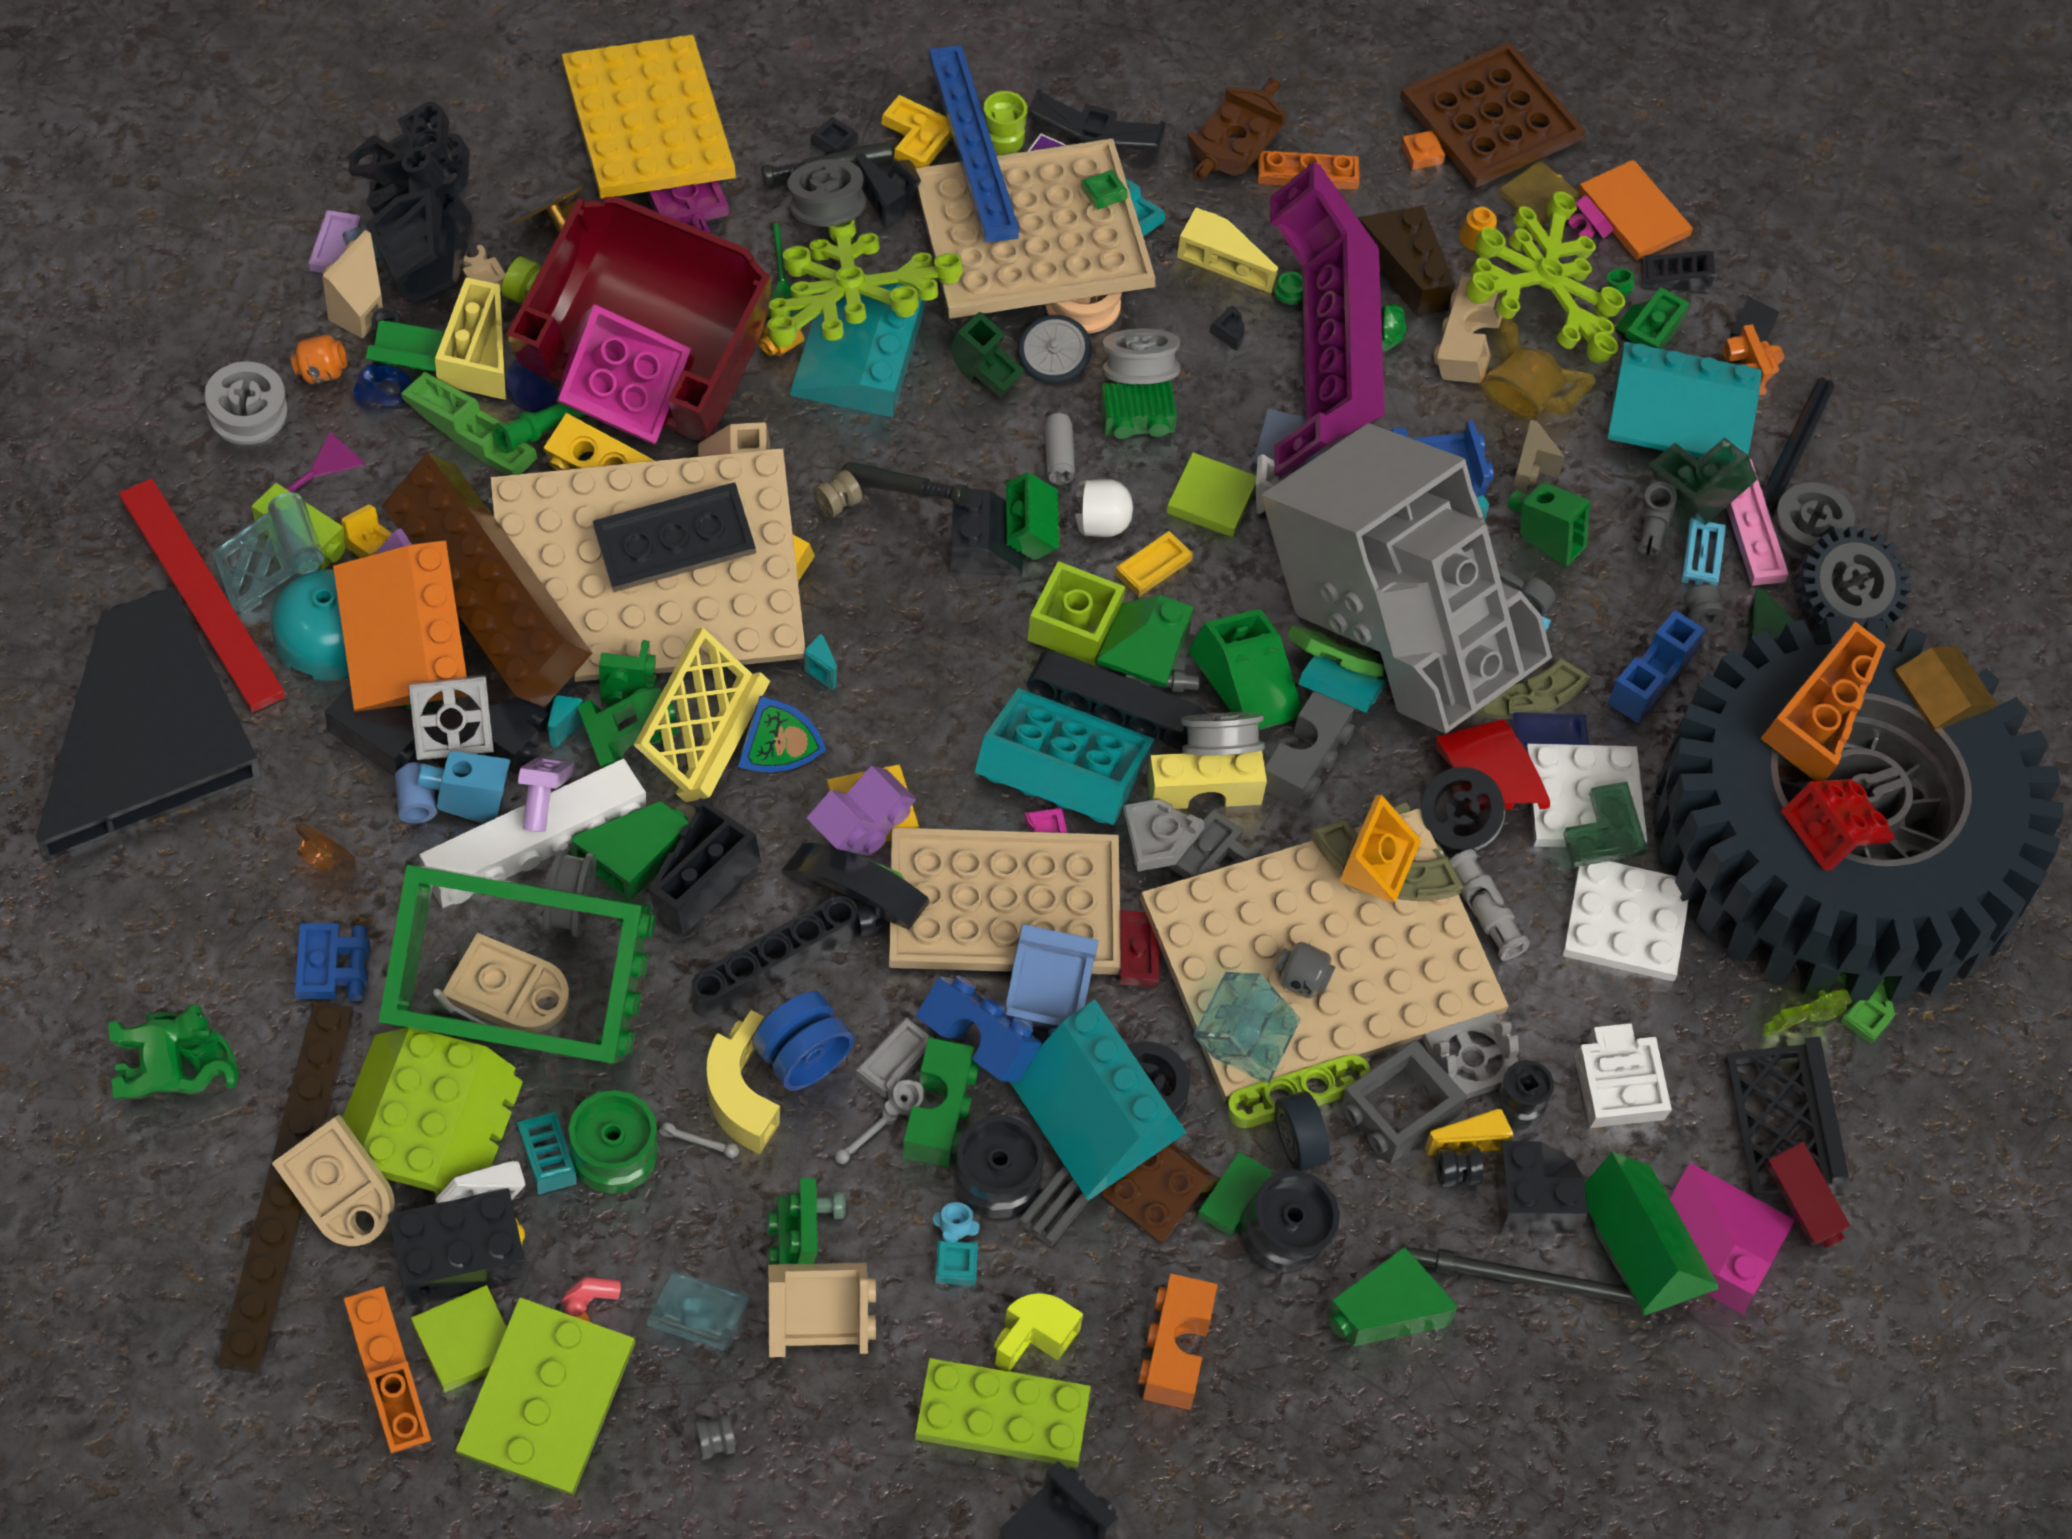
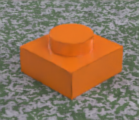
[1401,131,1445,170]

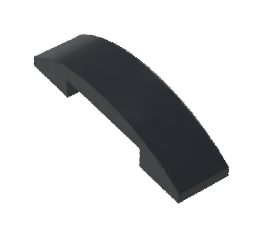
[782,843,930,930]

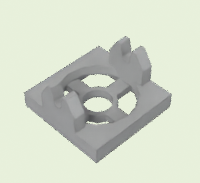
[409,675,494,760]
[1422,1012,1519,1099]

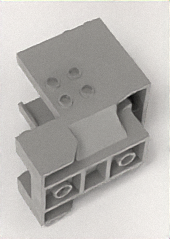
[1261,423,1552,733]

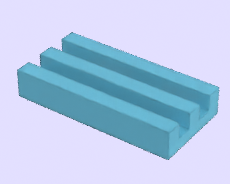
[1681,518,1726,587]

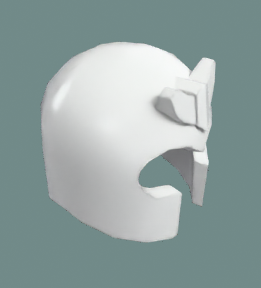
[1075,479,1133,537]

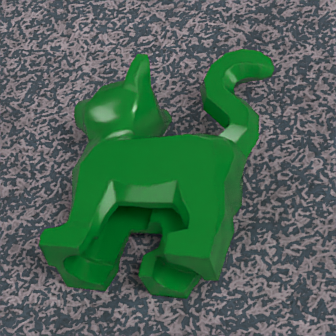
[108,1005,238,1100]

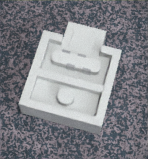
[1574,1023,1672,1128]

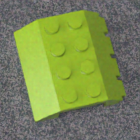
[342,1027,523,1204]

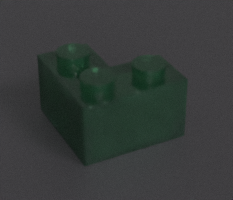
[1649,437,1758,525]

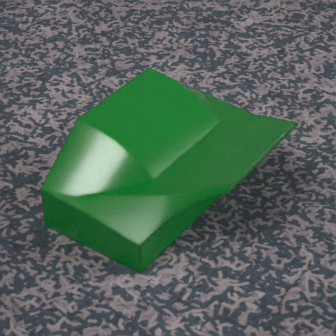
[1615,287,1690,349]

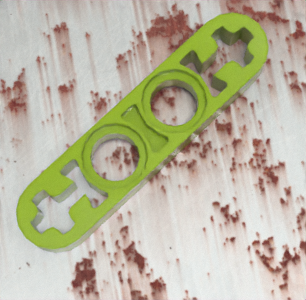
[1227,1054,1371,1129]

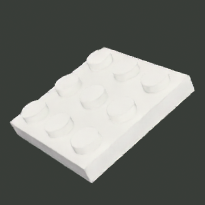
[1526,744,1647,849]
[1562,855,1689,981]

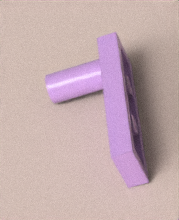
[518,757,574,832]

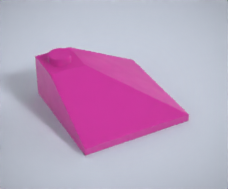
[557,304,691,445]
[1670,1163,1795,1315]

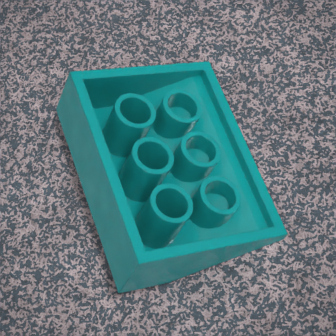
[790,283,925,418]
[1607,342,1762,468]
[974,688,1155,825]
[1010,999,1187,1201]

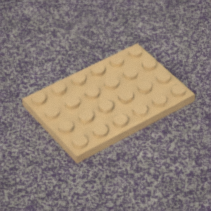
[889,828,1121,975]

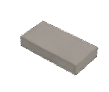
[856,1017,933,1099]

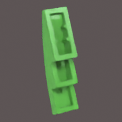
[401,372,538,476]

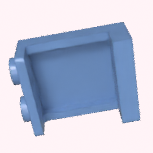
[1004,924,1099,1036]

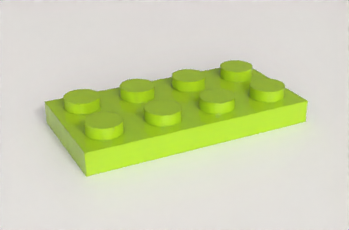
[915,1358,1091,1468]

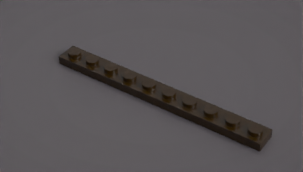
[218,1001,354,1375]

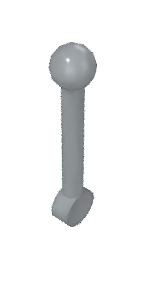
[834,1110,898,1164]
[659,1123,739,1159]

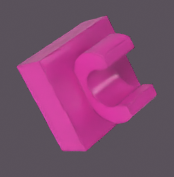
[1568,195,1614,239]

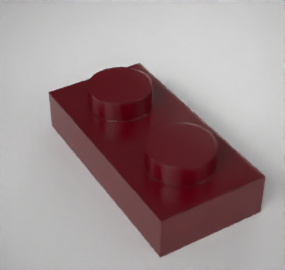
[1118,910,1159,988]

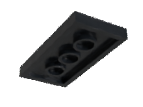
[593,482,756,593]

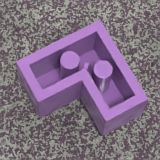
[807,765,917,856]

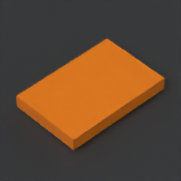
[1578,160,1693,261]

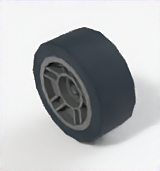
[1275,1091,1330,1171]

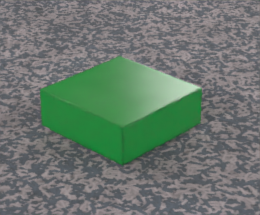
[1081,170,1128,210]

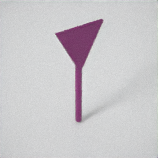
[285,432,366,493]

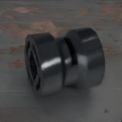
[1436,1145,1483,1188]

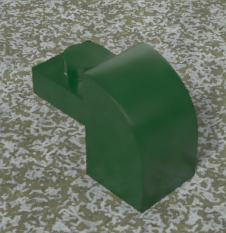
[951,311,1025,398]

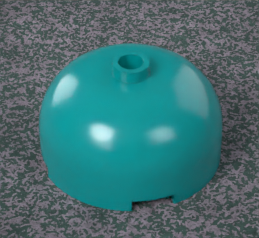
[271,569,349,681]

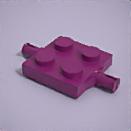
[646,181,729,233]

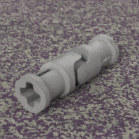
[1449,849,1530,961]

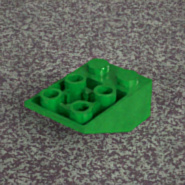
[1188,608,1302,730]

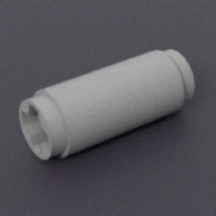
[1044,413,1075,485]

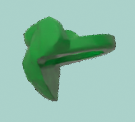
[1381,303,1407,353]

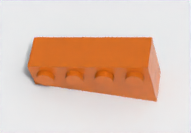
[1761,621,1886,781]

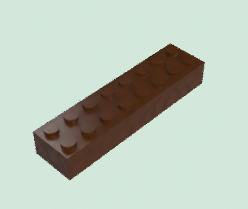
[382,452,593,707]

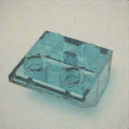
[1193,972,1301,1083]

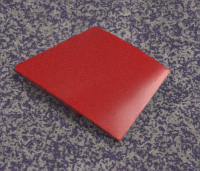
[1436,719,1550,810]

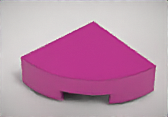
[1024,808,1068,833]

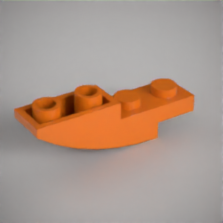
[344,1286,431,1454]

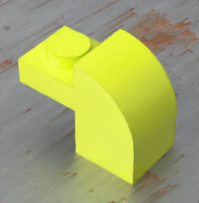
[994,1294,1083,1372]

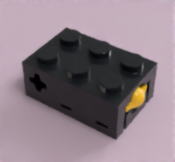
[388,1188,527,1307]

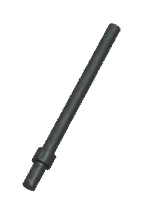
[1406,1246,1637,1305]

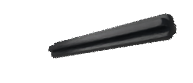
[1762,377,1835,511]

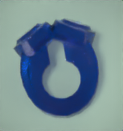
[354,363,412,406]

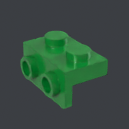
[599,640,657,707]

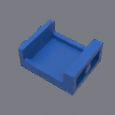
[1391,421,1494,498]

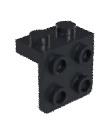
[1000,1460,1118,1539]

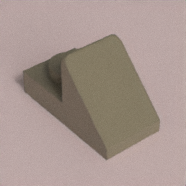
[1511,420,1564,495]

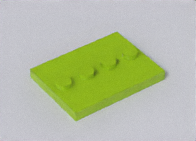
[456,1297,636,1497]

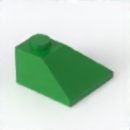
[1096,595,1194,688]

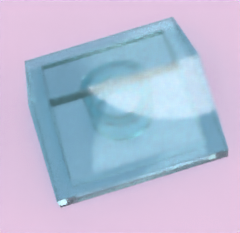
[646,1271,750,1351]

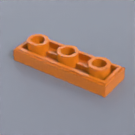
[1257,151,1359,190]

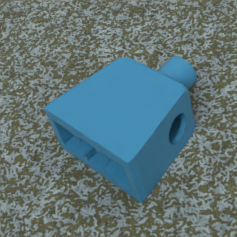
[417,751,510,824]

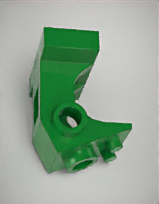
[578,688,678,768]

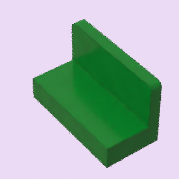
[366,320,445,373]

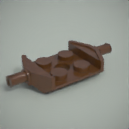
[1188,78,1285,182]

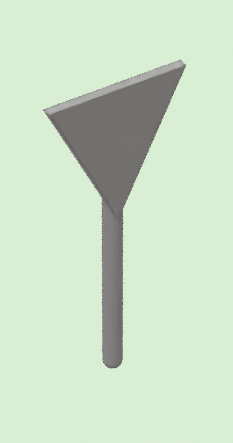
[432,989,488,1025]

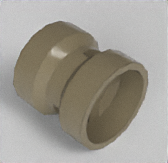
[812,470,863,518]

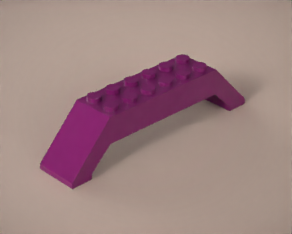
[1270,162,1385,478]

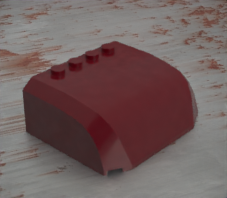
[506,196,771,441]

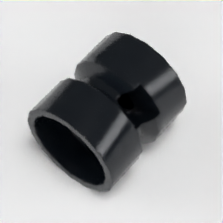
[1495,1060,1554,1130]

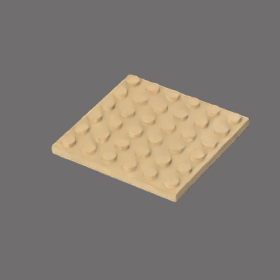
[915,139,1155,319]

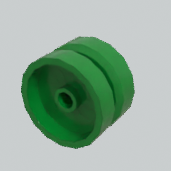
[568,1090,658,1194]

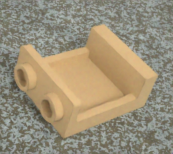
[768,1263,876,1357]

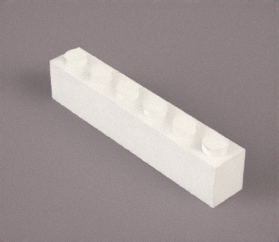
[419,758,646,908]

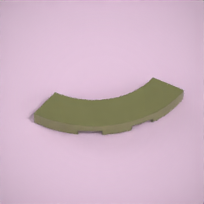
[1473,658,1591,719]
[1311,818,1464,901]

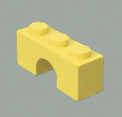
[1147,750,1267,809]

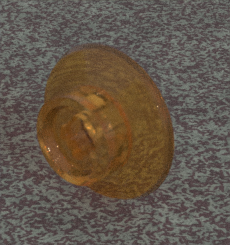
[296,823,355,873]

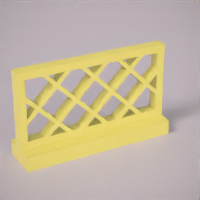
[634,627,770,803]

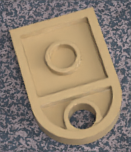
[442,932,569,1033]
[272,1115,395,1246]

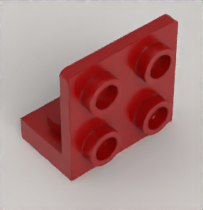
[1781,779,1895,871]

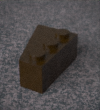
[1358,206,1455,316]

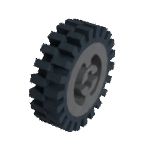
[1794,527,1912,631]

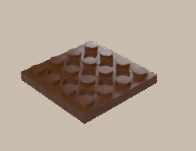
[1400,42,1585,188]

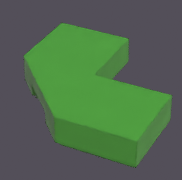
[1287,625,1385,677]
[1837,972,1895,1045]

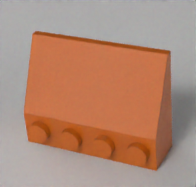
[333,540,468,712]

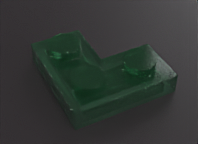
[1563,781,1648,867]

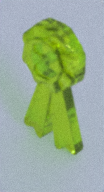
[1763,989,1852,1037]

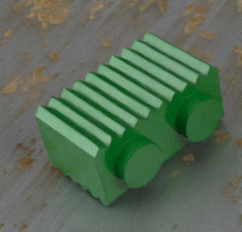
[1099,380,1177,439]
[1006,472,1060,560]

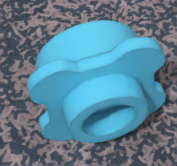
[933,1202,979,1243]

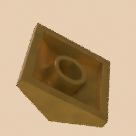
[1893,646,1997,732]

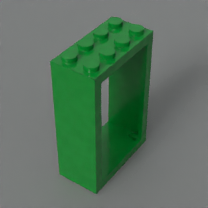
[378,865,656,1064]

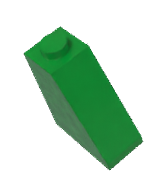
[571,801,690,902]
[1327,1247,1458,1347]

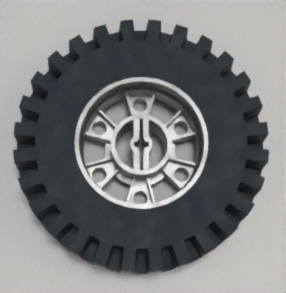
[1654,616,2063,1003]

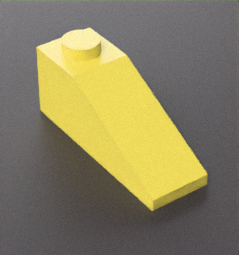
[1177,207,1278,294]

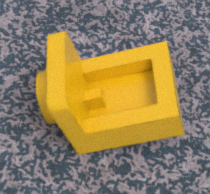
[341,504,392,558]

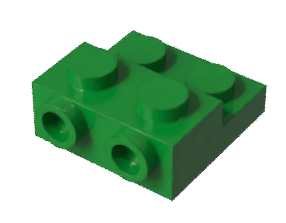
[766,1178,818,1271]

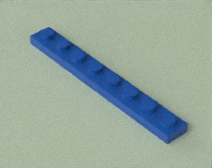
[929,45,1019,243]

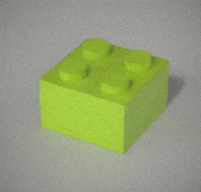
[1027,561,1126,666]

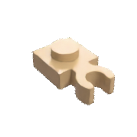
[462,245,506,291]

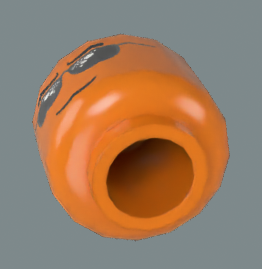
[291,335,347,384]

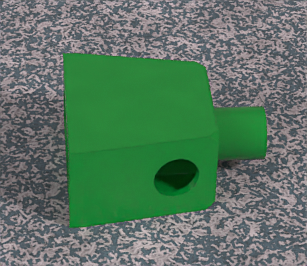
[1508,483,1590,568]

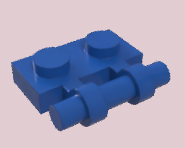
[295,923,370,1001]

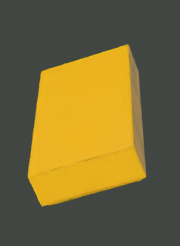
[1115,531,1193,598]

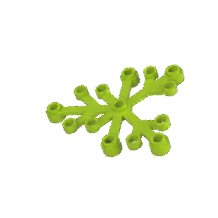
[1466,191,1625,364]
[767,219,963,347]

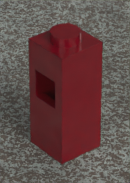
[1765,1142,1851,1250]

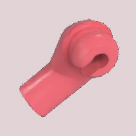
[562,1277,621,1317]

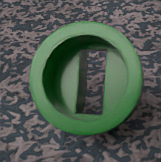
[1607,268,1635,297]

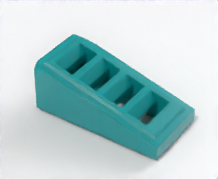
[517,1112,577,1195]

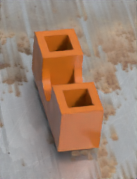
[1138,1273,1218,1410]

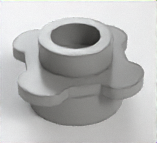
[884,1078,924,1118]

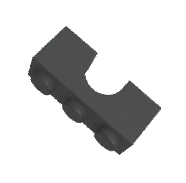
[1265,691,1355,808]

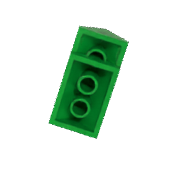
[1585,1151,1718,1316]

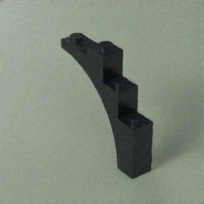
[324,674,576,777]

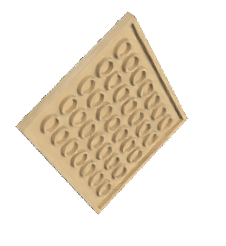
[491,448,805,682]
[1140,808,1509,1102]

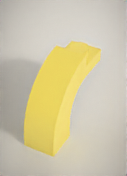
[707,1010,780,1155]

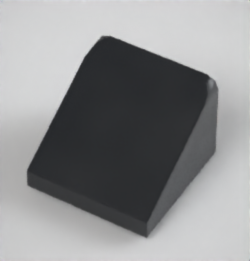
[1730,298,1779,342]

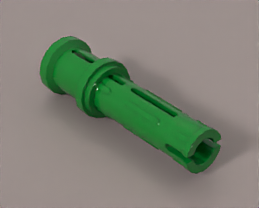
[492,403,586,454]

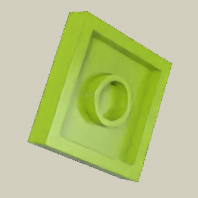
[1166,453,1256,537]
[411,1285,507,1393]

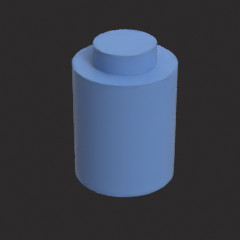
[395,762,437,824]

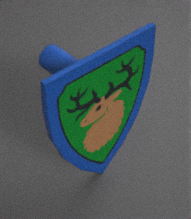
[737,696,827,773]

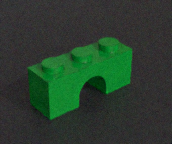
[902,1037,980,1168]

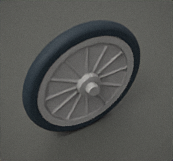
[1018,315,1092,383]

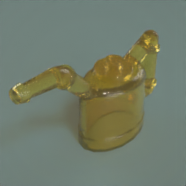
[1481,317,1596,419]

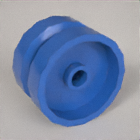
[753,991,855,1090]

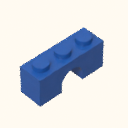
[1608,610,1705,723]
[916,976,1042,1083]

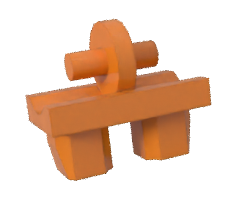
[1722,324,1784,395]

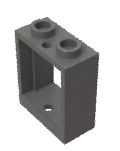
[1340,1040,1467,1163]

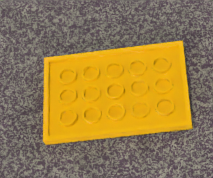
[561,35,736,199]

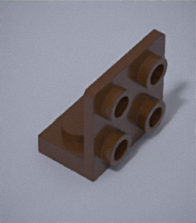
[1103,1143,1220,1242]

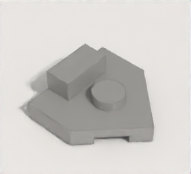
[1122,799,1204,872]

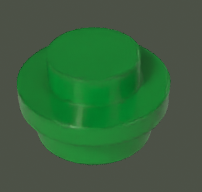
[1273,272,1303,305]

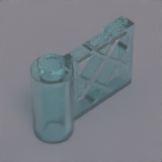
[212,493,324,614]

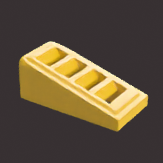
[1424,1109,1513,1156]

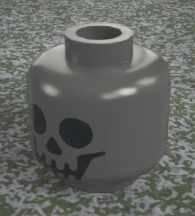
[1275,941,1335,999]

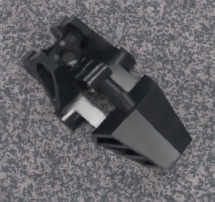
[348,102,472,303]

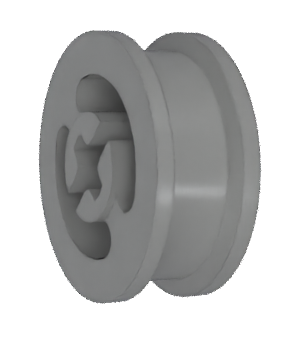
[1103,329,1180,384]
[204,361,288,445]
[1181,712,1265,755]

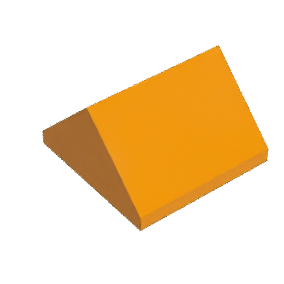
[1340,795,1422,902]

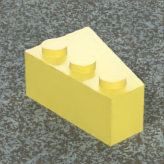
[435,277,506,400]

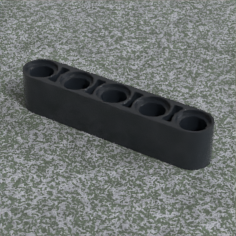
[1026,650,1207,750]
[692,896,857,1018]

